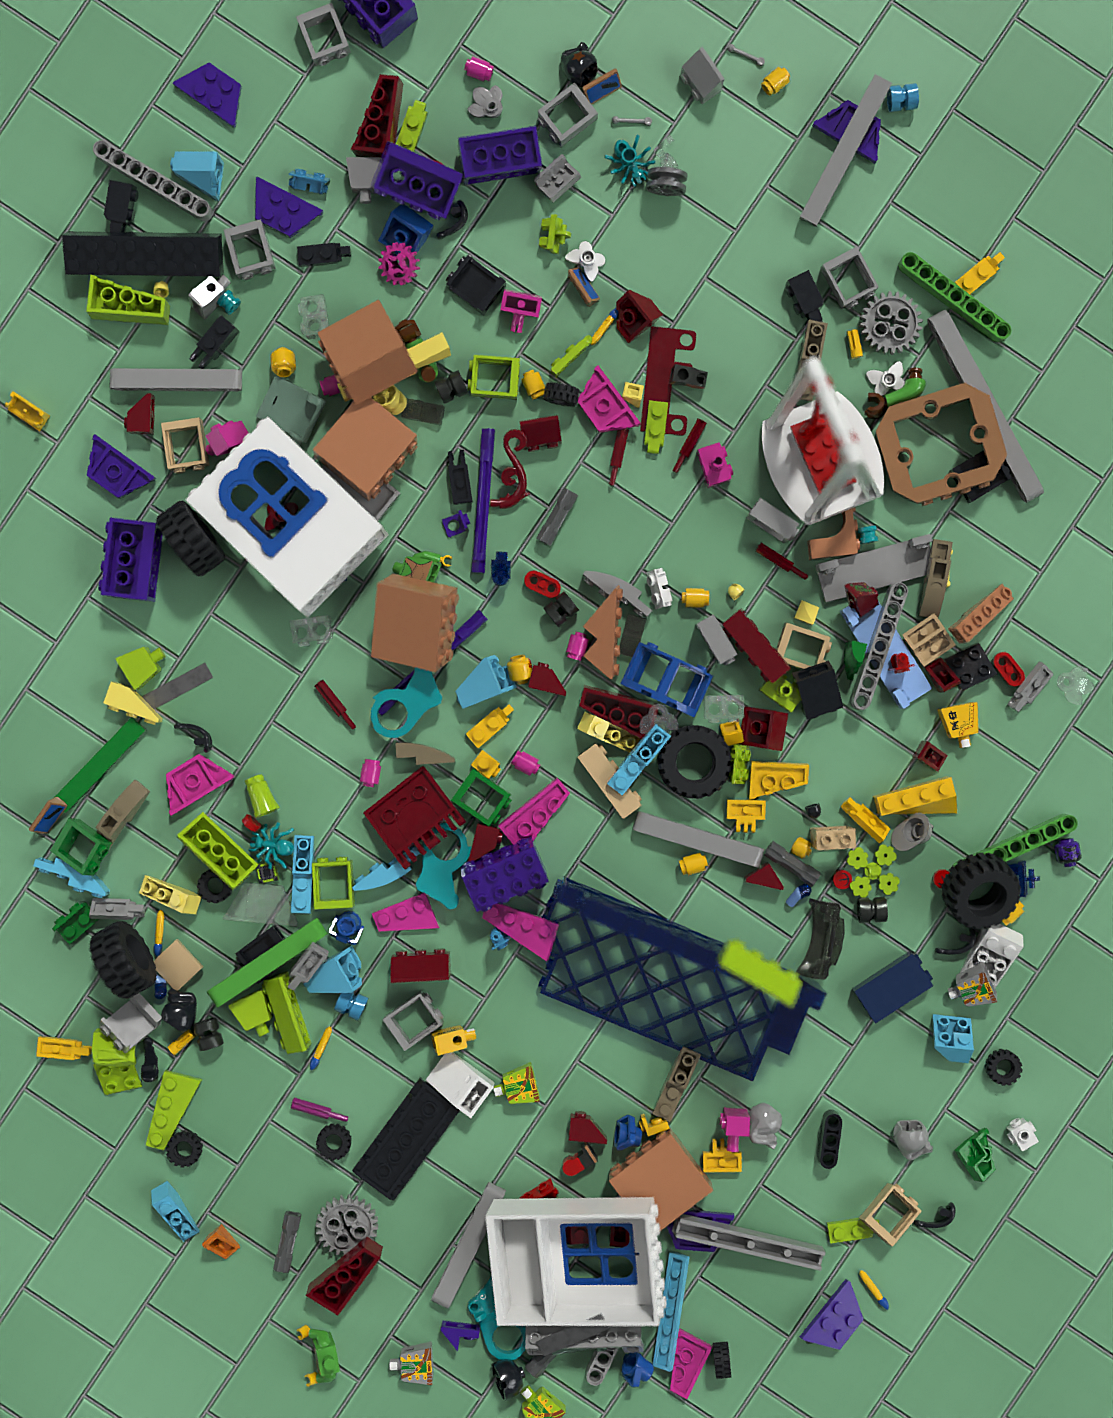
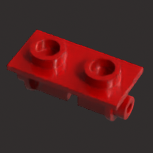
[888,653,915,674]
[518,1178,559,1199]

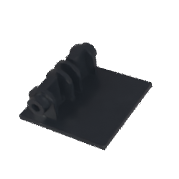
[945,643,998,691]

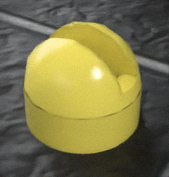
[153,281,169,298]
[728,583,745,600]

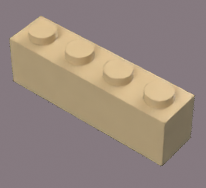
[577,743,642,819]

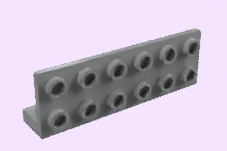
[815,534,933,602]
[525,1326,644,1355]

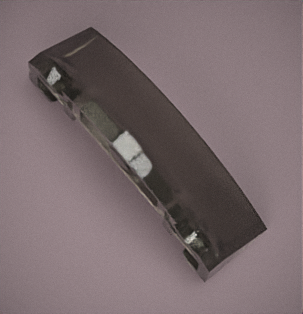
[796,898,845,980]

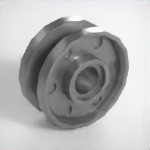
[646,167,688,196]

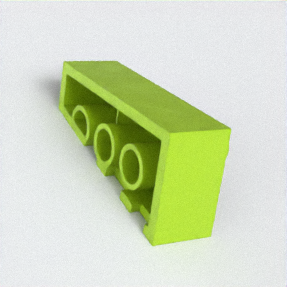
[86,275,170,325]

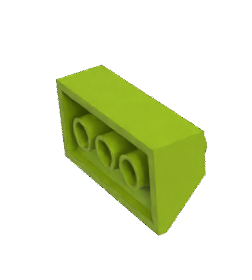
[176,812,259,890]
[717,938,802,1007]
[262,971,312,1054]

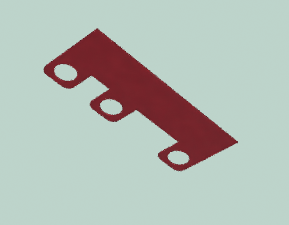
[640,326,696,435]

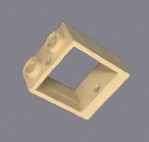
[161,418,209,474]
[776,623,832,669]
[810,825,856,850]
[859,1183,921,1247]

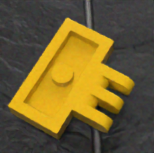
[726,799,766,833]
[703,1139,742,1172]

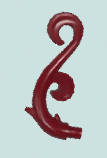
[490,429,530,509]

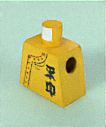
[937,702,978,748]
[431,1025,476,1056]

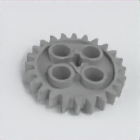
[859,291,923,355]
[316,1194,378,1255]

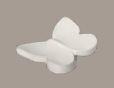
[565,241,605,282]
[866,361,905,396]

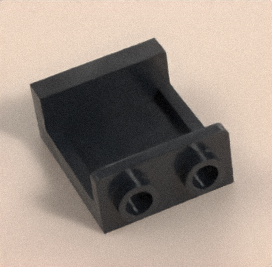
[446,254,506,316]
[949,450,1011,504]
[792,661,843,720]
[235,924,298,984]

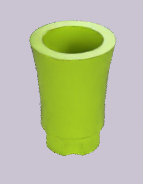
[245,774,280,818]

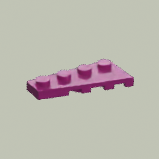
[498,777,570,845]
[482,903,559,961]

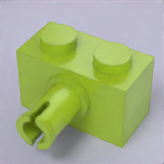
[758,675,801,713]

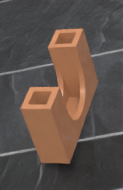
[807,507,860,560]

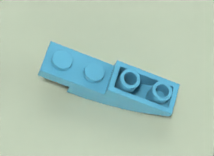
[607,724,671,796]
[291,835,314,914]
[352,846,420,891]
[33,857,110,898]

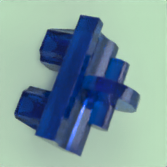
[491,551,511,586]
[1008,860,1040,897]

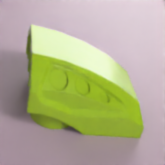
[92,1028,136,1067]

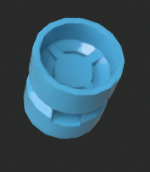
[887,83,919,112]
[334,991,368,1021]

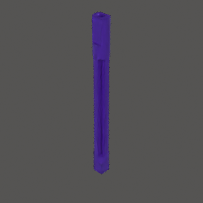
[471,428,495,573]
[379,610,488,716]

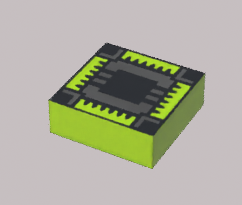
[256,861,279,884]

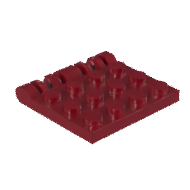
[363,765,466,870]

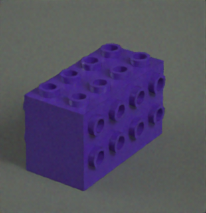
[461,836,549,912]

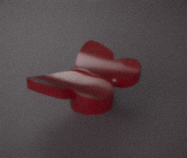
[265,502,298,531]

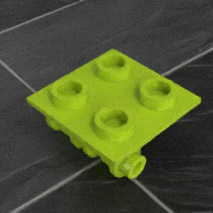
[728,744,751,784]
[93,1058,142,1095]

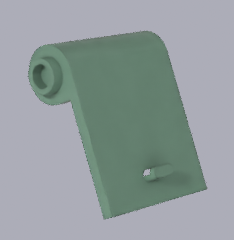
[256,375,326,445]

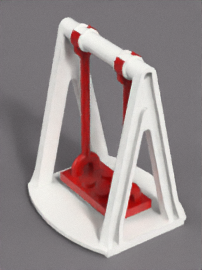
[762,357,884,525]

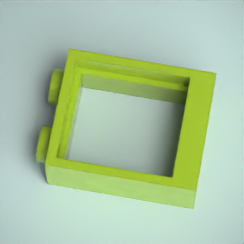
[468,355,520,400]
[312,857,355,910]

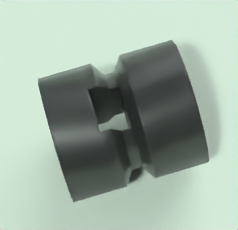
[434,370,468,404]
[543,592,579,627]
[857,897,888,923]
[192,1017,224,1051]

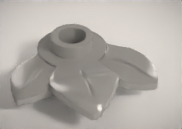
[467,85,503,118]

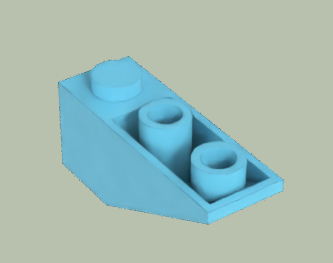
[151,1181,200,1241]

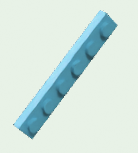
[653,1251,690,1372]

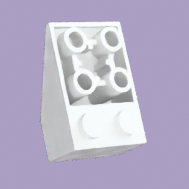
[960,924,1023,988]
[426,1052,495,1118]

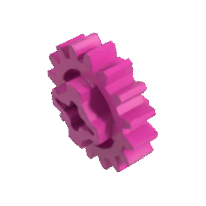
[378,242,420,285]

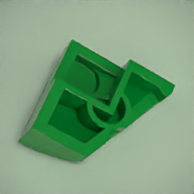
[844,641,867,681]
[954,1128,996,1182]

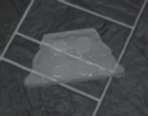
[223,882,298,926]

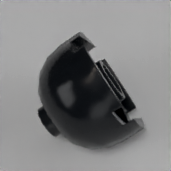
[491,1359,525,1401]

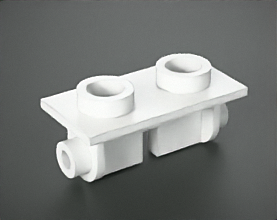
[646,568,673,609]

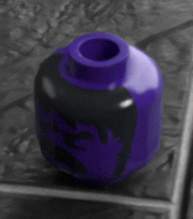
[1054,838,1082,867]

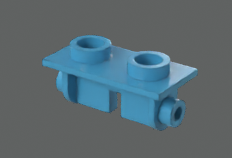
[289,169,330,194]
[490,927,510,950]

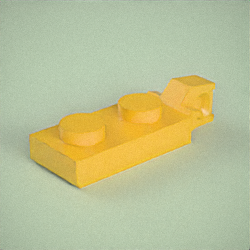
[954,252,1005,294]
[466,704,514,748]
[841,797,890,844]
[36,1036,92,1060]

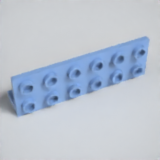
[839,601,932,709]

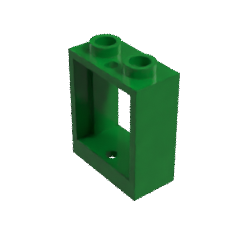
[451,768,512,826]
[50,818,112,876]

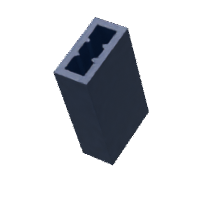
[852,951,933,1024]

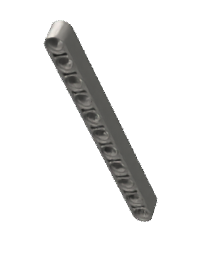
[927,310,1044,503]

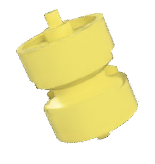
[373,385,407,415]

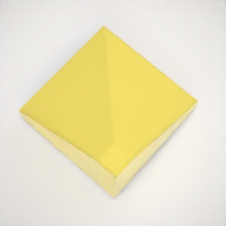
[622,382,644,408]
[794,600,819,625]

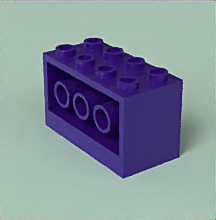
[338,0,418,48]
[458,126,542,185]
[371,141,463,220]
[98,517,163,602]

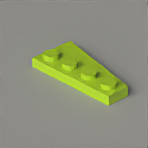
[145,1070,202,1150]

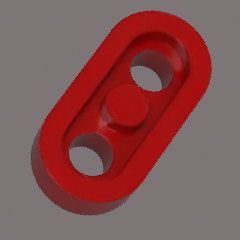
[524,570,561,598]
[992,652,1025,686]

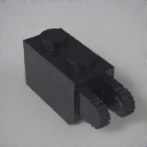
[104,180,138,232]
[785,270,824,322]
[189,315,239,369]

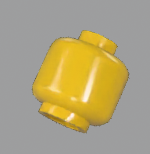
[270,347,296,378]
[507,655,533,684]

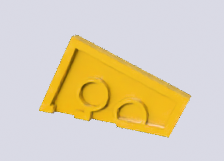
[749,761,809,800]

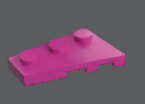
[372,893,439,932]
[670,1328,713,1399]

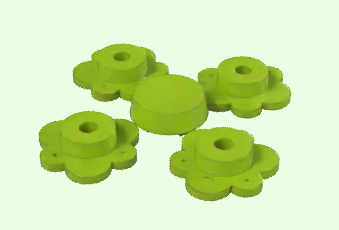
[847,844,900,898]

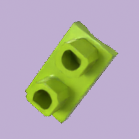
[539,214,571,254]

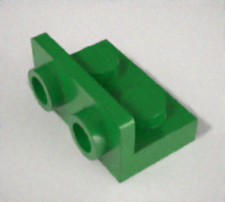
[52,902,100,945]

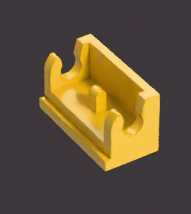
[5,391,50,431]

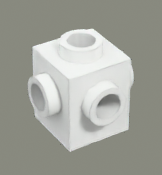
[1006,1118,1039,1151]

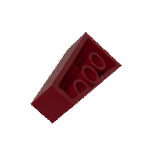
[351,74,404,157]
[722,608,791,684]
[579,685,659,739]
[306,1237,383,1316]

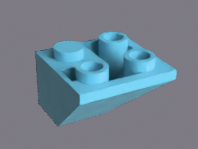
[932,1014,974,1063]

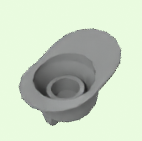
[891,813,934,851]

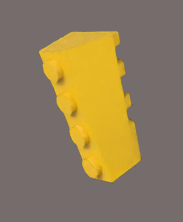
[873,776,957,816]

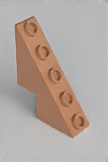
[948,584,1014,644]
[583,585,623,679]

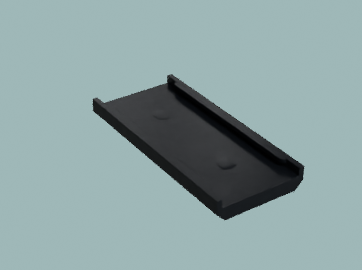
[352,1077,460,1201]

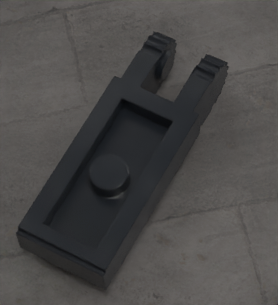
[448,449,473,505]

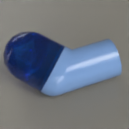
[786,883,812,907]
[154,975,167,1000]

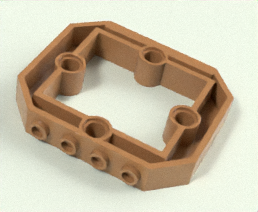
[876,383,1007,506]

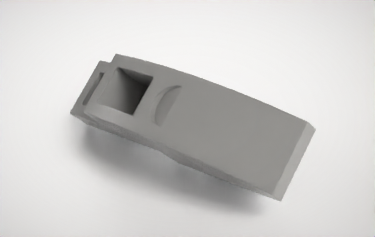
[583,571,652,617]

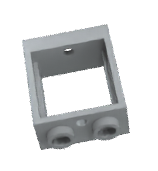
[296,3,351,66]
[537,82,598,147]
[224,219,276,280]
[820,246,879,309]
[746,498,799,543]
[696,614,737,666]
[383,990,444,1051]

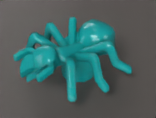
[604,134,655,187]
[248,822,294,869]

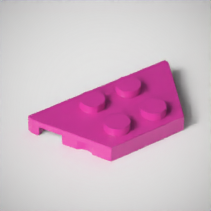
[577,365,641,433]
[166,754,235,816]

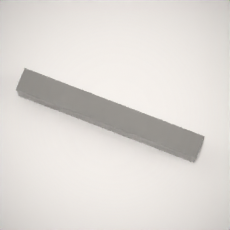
[800,74,892,227]
[672,1214,826,1271]

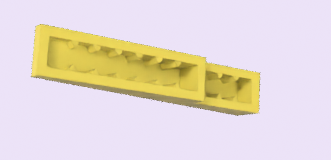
[337,332,451,402]

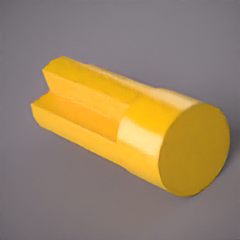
[846,329,863,359]
[168,1029,196,1055]

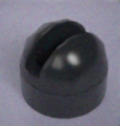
[805,803,821,818]

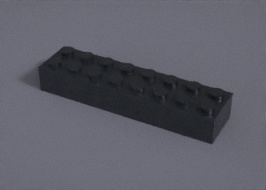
[62,231,224,277]

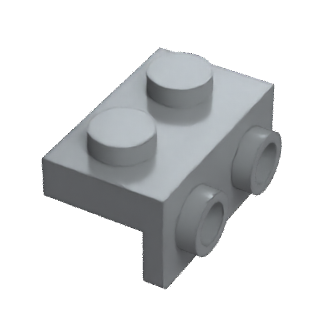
[534,154,581,203]

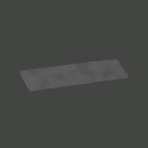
[142,663,213,709]
[536,1314,609,1356]

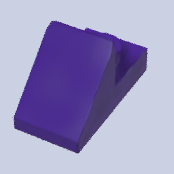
[441,1320,480,1351]

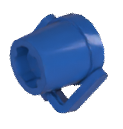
[329,911,364,945]
[614,1115,642,1150]
[622,1352,654,1387]

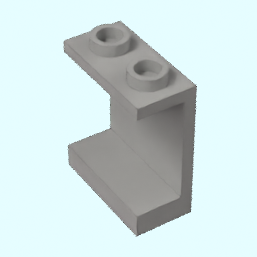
[100,993,162,1054]

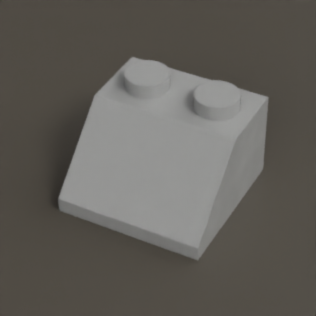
[680,47,724,104]

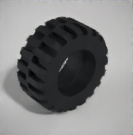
[156,501,225,576]
[657,725,732,799]
[942,853,1021,929]
[89,921,157,999]

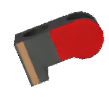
[669,364,708,389]
[563,1142,598,1176]

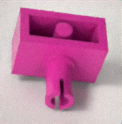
[501,289,542,333]
[205,420,248,456]
[697,442,734,488]
[719,1107,750,1152]

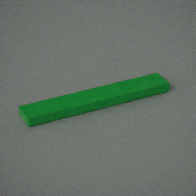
[55,717,146,813]

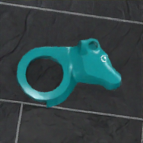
[371,667,442,738]
[416,822,472,909]
[467,1275,526,1360]

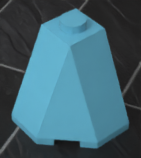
[170,151,224,201]
[456,655,517,709]
[303,945,362,993]

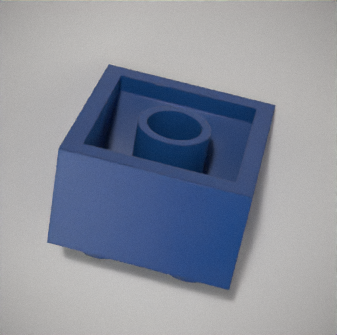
[378,204,434,257]

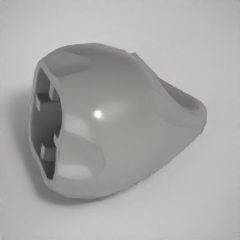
[749,1103,782,1149]
[893,1120,933,1160]

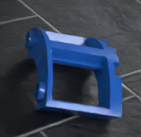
[620,642,713,717]

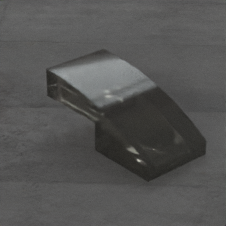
[401,398,445,425]
[620,614,647,657]

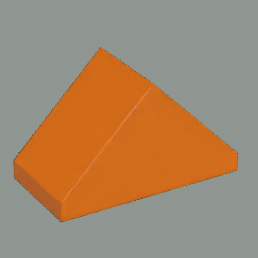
[202,1224,240,1259]

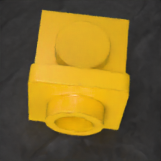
[471,750,501,779]
[639,1114,670,1137]

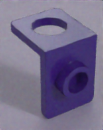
[442,510,470,537]

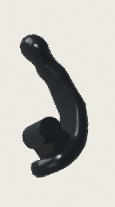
[436,200,468,239]
[174,723,212,753]
[935,928,976,955]
[141,1037,159,1082]
[914,1202,956,1228]

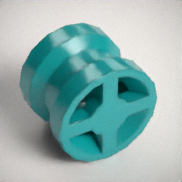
[217,290,241,315]
[857,526,879,544]

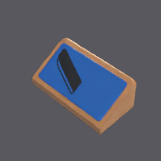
[582,68,622,105]
[568,267,600,307]
[29,797,67,834]

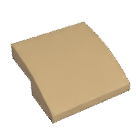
[902,613,956,667]
[154,939,204,991]

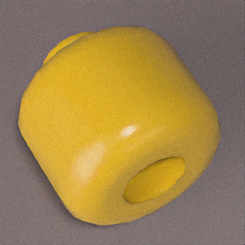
[791,837,812,859]

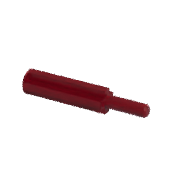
[673,418,707,473]
[609,429,629,486]
[755,542,808,580]
[314,680,356,730]

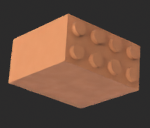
[317,299,418,405]
[313,397,418,502]
[371,574,459,672]
[609,1127,713,1231]

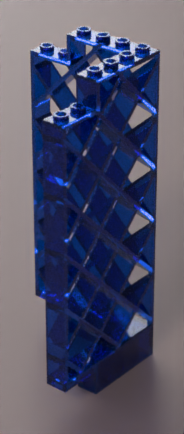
[538,876,827,1081]

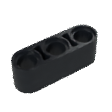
[818,1110,842,1169]

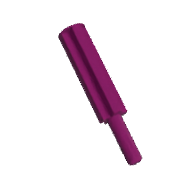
[291,1097,348,1122]

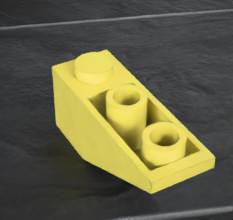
[103,682,163,725]
[577,712,640,753]
[139,875,202,914]

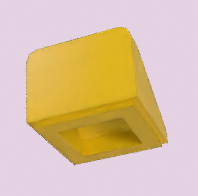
[719,720,744,746]

